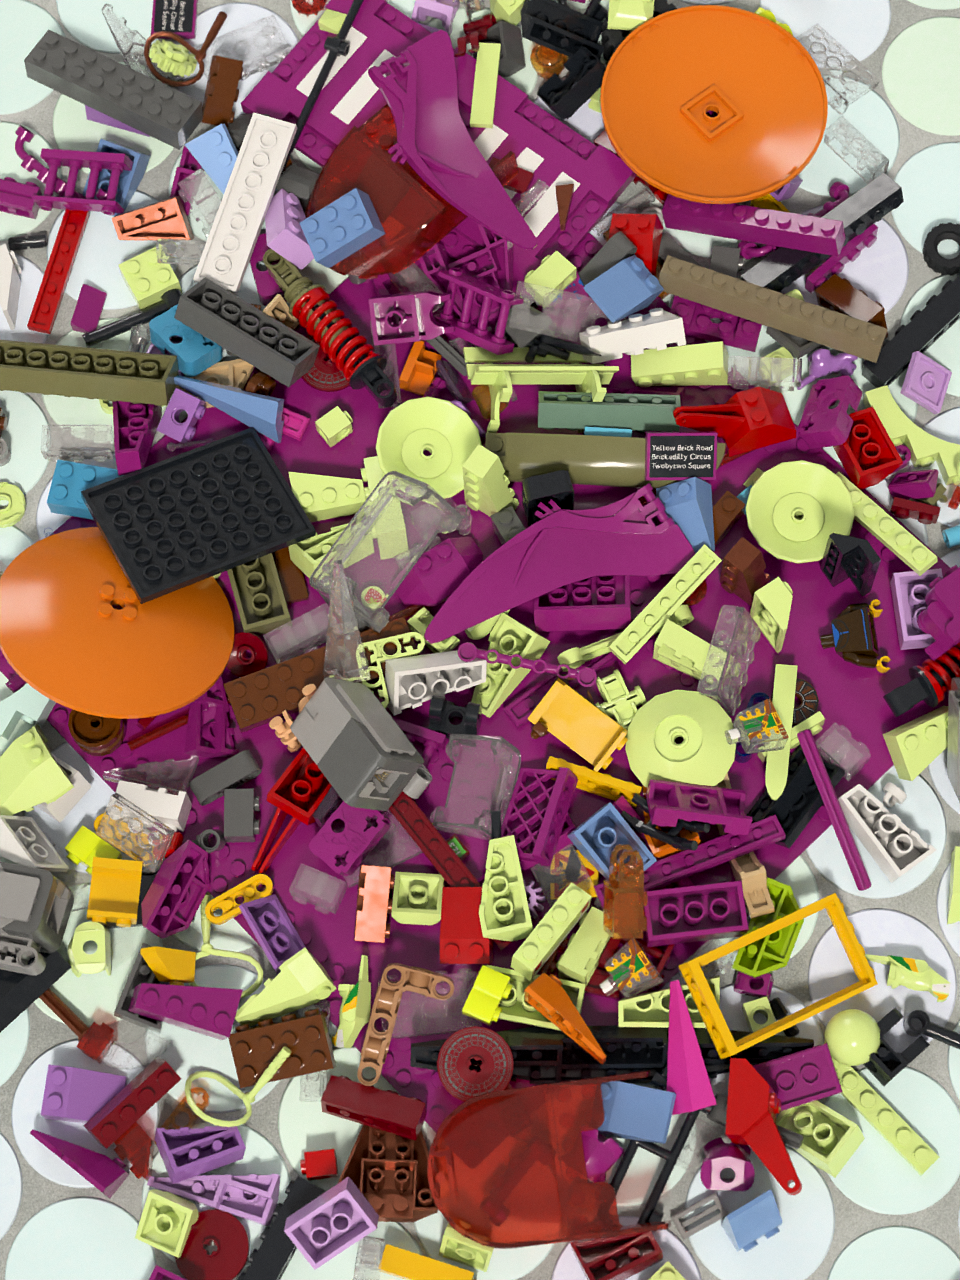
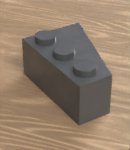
[114,943,164,1034]

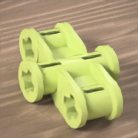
[594,669,647,738]

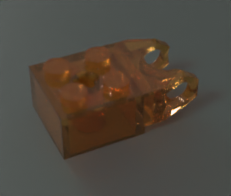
[603,844,648,939]

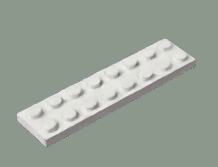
[193,113,297,295]

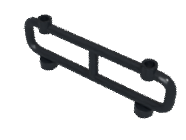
[597,1065,718,1236]

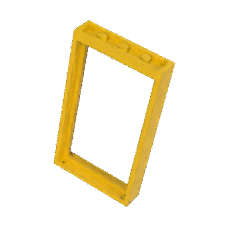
[679,893,878,1059]

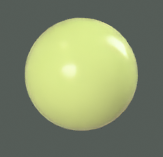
[824,1009,881,1066]

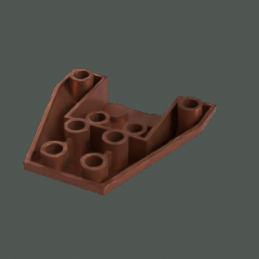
[337,1125,439,1222]

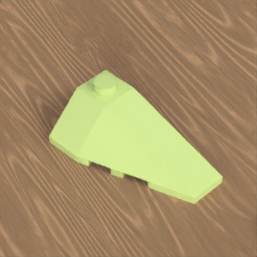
[479,835,533,941]
[235,948,337,1026]

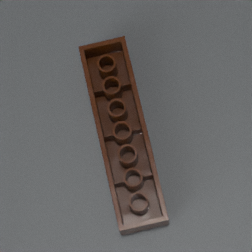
[223,617,419,733]

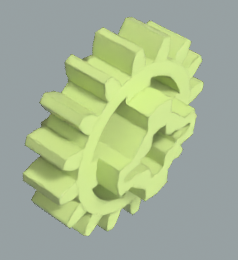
[149,40,197,77]

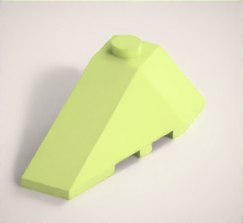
[471,613,550,718]

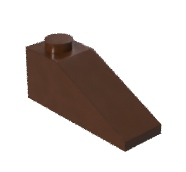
[713,490,746,548]

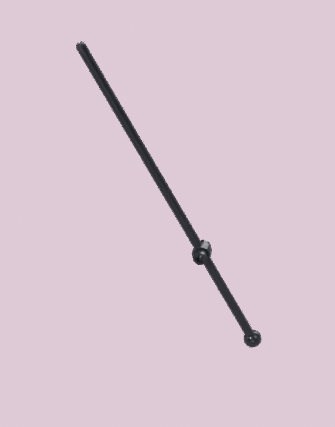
[281,0,364,174]

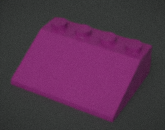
[534,575,631,632]

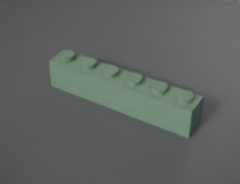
[537,391,681,432]

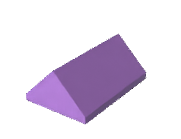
[239,894,307,975]

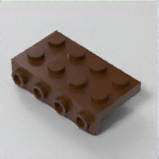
[229,1008,336,1088]

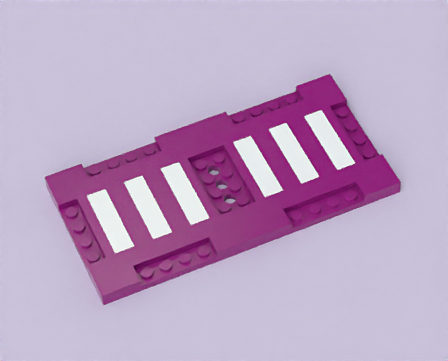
[241,0,636,304]

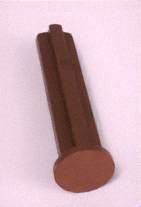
[39,988,94,1043]

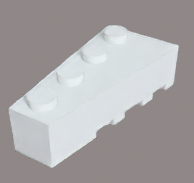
[579,308,686,364]
[385,650,487,715]
[838,784,937,883]

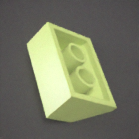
[750,577,793,653]

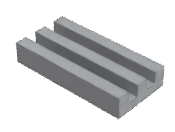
[671,1193,728,1240]

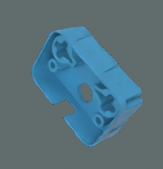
[149,304,222,377]

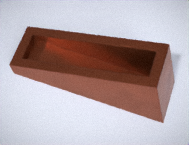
[556,184,574,231]

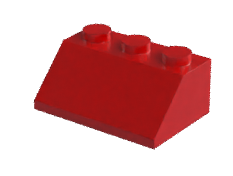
[833,406,903,490]

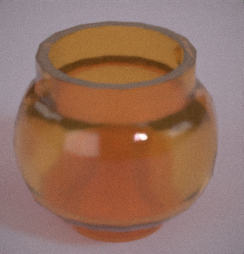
[530,43,568,79]

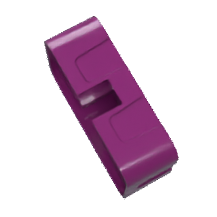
[249,233,299,306]
[797,375,862,449]
[309,801,391,876]

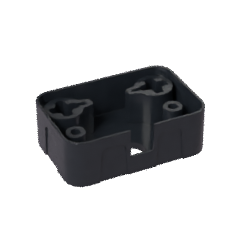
[537,47,606,121]
[522,470,574,526]

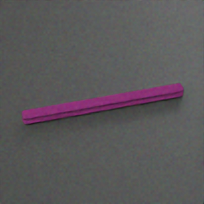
[797,729,872,891]

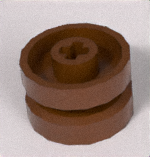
[68,709,126,756]

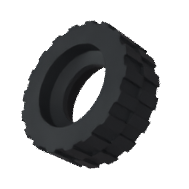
[923,222,960,276]

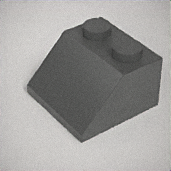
[473,20,526,77]

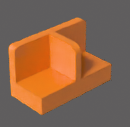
[399,341,442,396]

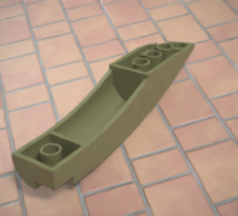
[485,432,726,489]

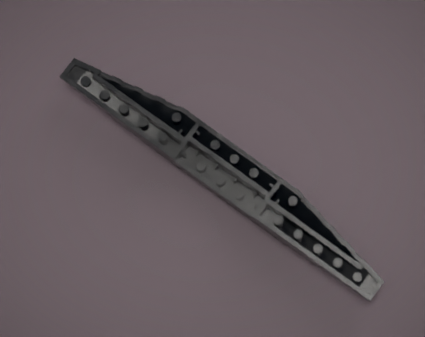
[410,1025,814,1085]

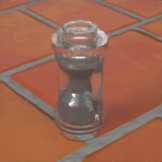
[128,324,150,353]

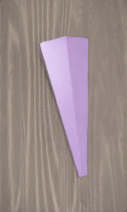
[147,1174,280,1226]

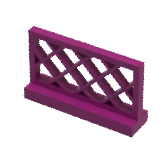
[501,767,578,867]

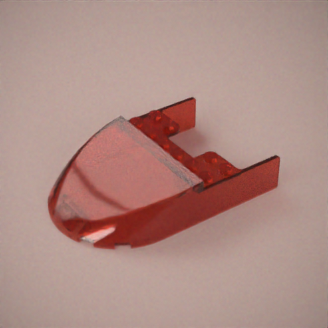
[305,104,519,279]
[427,1070,671,1249]

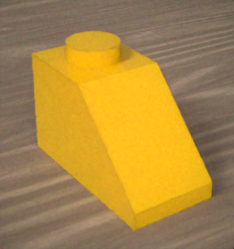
[140,946,196,986]

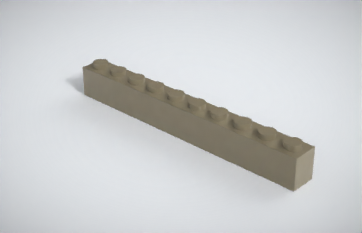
[659,255,888,363]

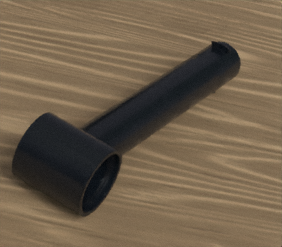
[82,289,182,347]
[903,1010,960,1050]

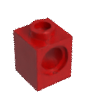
[300,1149,339,1181]

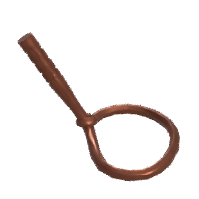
[144,11,227,87]

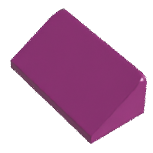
[71,284,107,333]
[888,469,939,500]

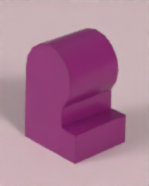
[733,971,774,1001]

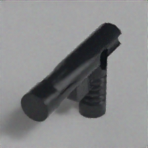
[525,339,571,363]

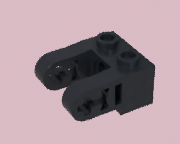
[428,695,482,745]
[863,1007,930,1086]

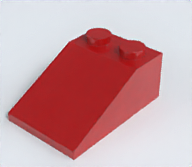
[609,213,663,276]
[440,887,493,964]

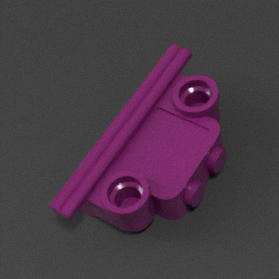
[917,565,960,661]

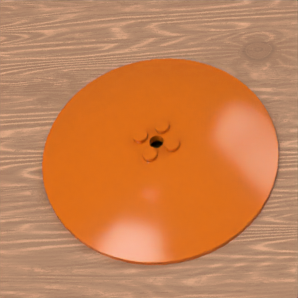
[600,5,828,204]
[0,527,234,719]

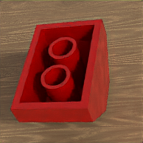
[673,386,797,457]
[251,747,337,874]
[725,1058,802,1195]

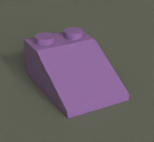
[41,1065,127,1123]

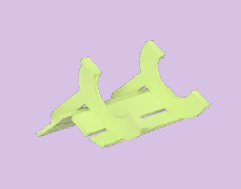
[463,347,619,433]

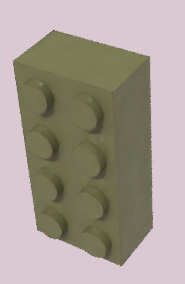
[227,553,293,636]

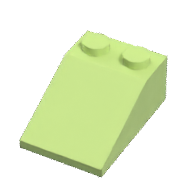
[775,1100,865,1178]

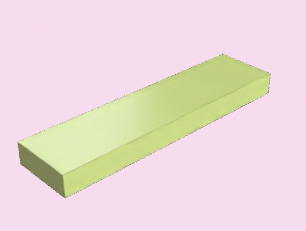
[470,42,501,128]

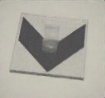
[530,843,595,907]

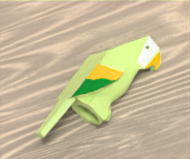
[865,954,951,1002]
[332,955,371,1048]

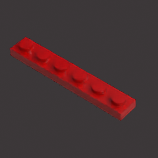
[27,209,90,334]

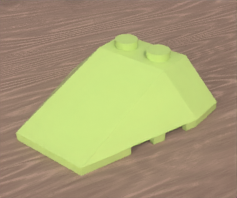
[0,724,74,816]

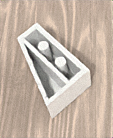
[111,780,192,833]

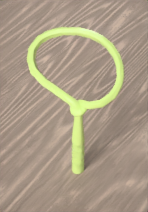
[188,894,263,999]
[185,1047,291,1127]

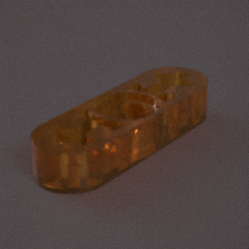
[154,1087,210,1146]

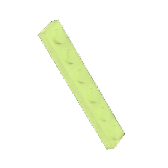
[836,472,938,576]
[608,544,722,664]
[831,1056,940,1176]

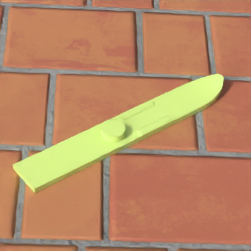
[765,664,798,800]

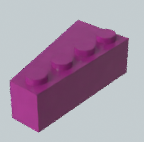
[112,401,162,476]
[128,983,243,1040]

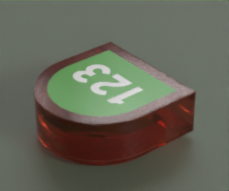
[446,834,470,861]

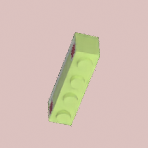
[511,882,592,981]

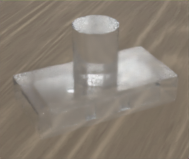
[676,1117,718,1174]

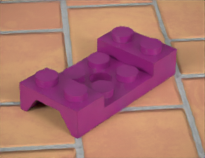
[669,295,762,352]
[646,779,753,835]

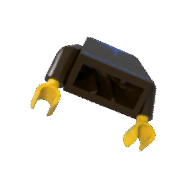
[820,599,890,673]

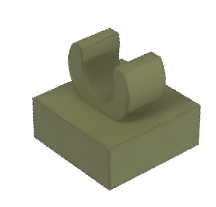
[915,483,948,510]

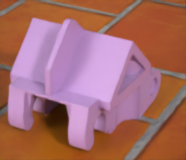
[412,0,460,37]

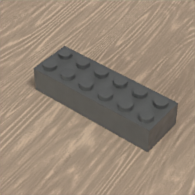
[174,277,320,387]

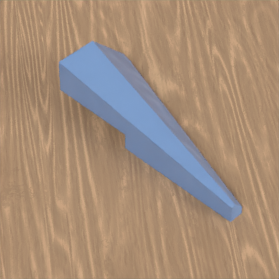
[174,376,284,443]

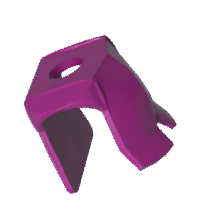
[560,1124,624,1186]
[700,1137,755,1192]

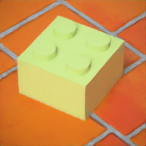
[118,245,182,311]

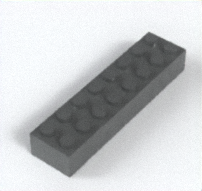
[24,29,203,150]

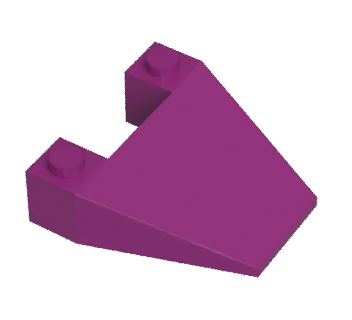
[416,224,513,326]

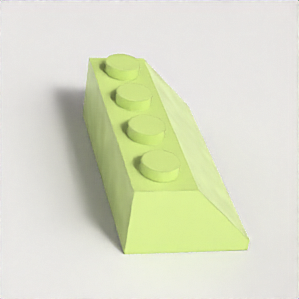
[487,965,585,1031]

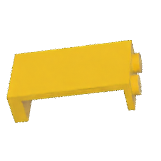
[528,678,628,772]

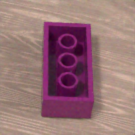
[640,881,749,947]

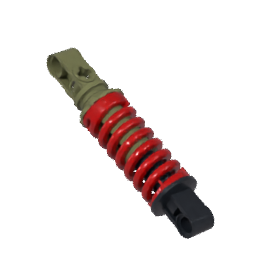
[263,249,397,407]
[883,642,960,717]

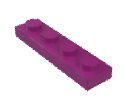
[805,224,878,294]

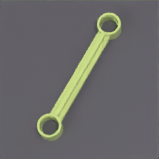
[557,604,694,672]

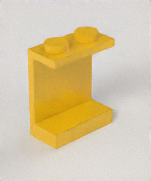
[87,857,143,927]

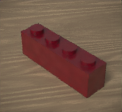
[83,1057,181,1149]
[321,1075,427,1141]

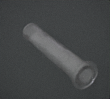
[593,186,655,236]

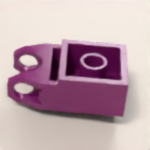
[369,290,456,346]

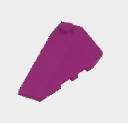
[30,1129,129,1199]

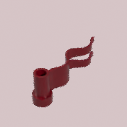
[454,13,497,58]

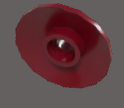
[226,632,268,678]

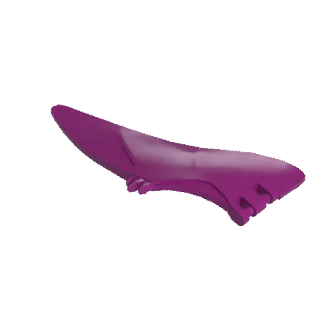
[368,29,538,250]
[424,483,695,644]

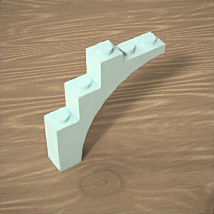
[0,683,56,740]

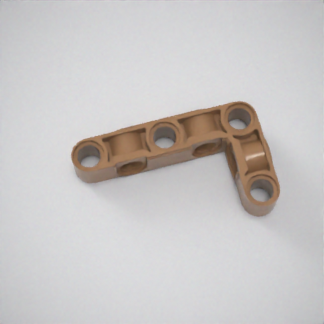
[357,963,454,1086]

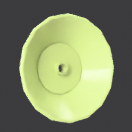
[376,397,482,501]
[745,460,855,563]
[625,690,737,788]

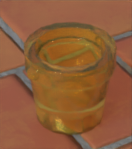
[472,385,509,419]

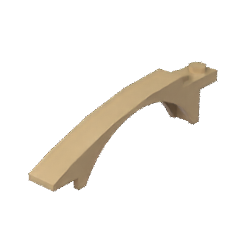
[714,773,774,919]

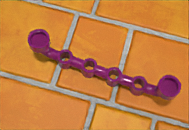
[15,125,108,200]
[737,181,850,259]
[458,642,597,687]

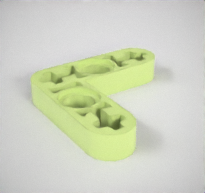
[356,632,425,709]

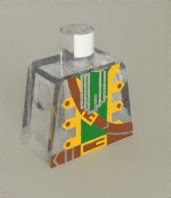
[725,699,789,754]
[599,937,664,998]

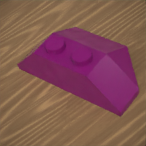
[391,537,484,606]
[141,840,210,939]

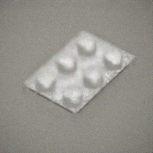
[96,792,175,873]

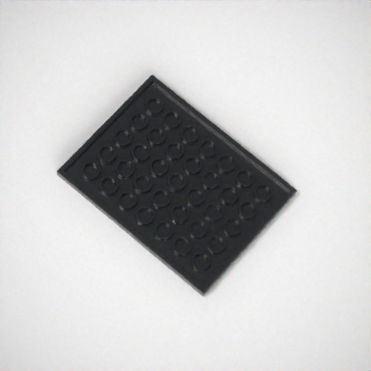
[81,427,316,604]

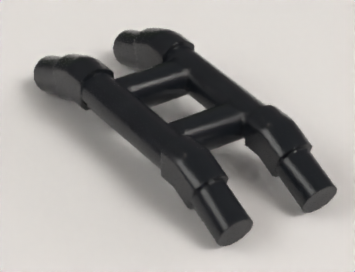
[621,793,710,851]

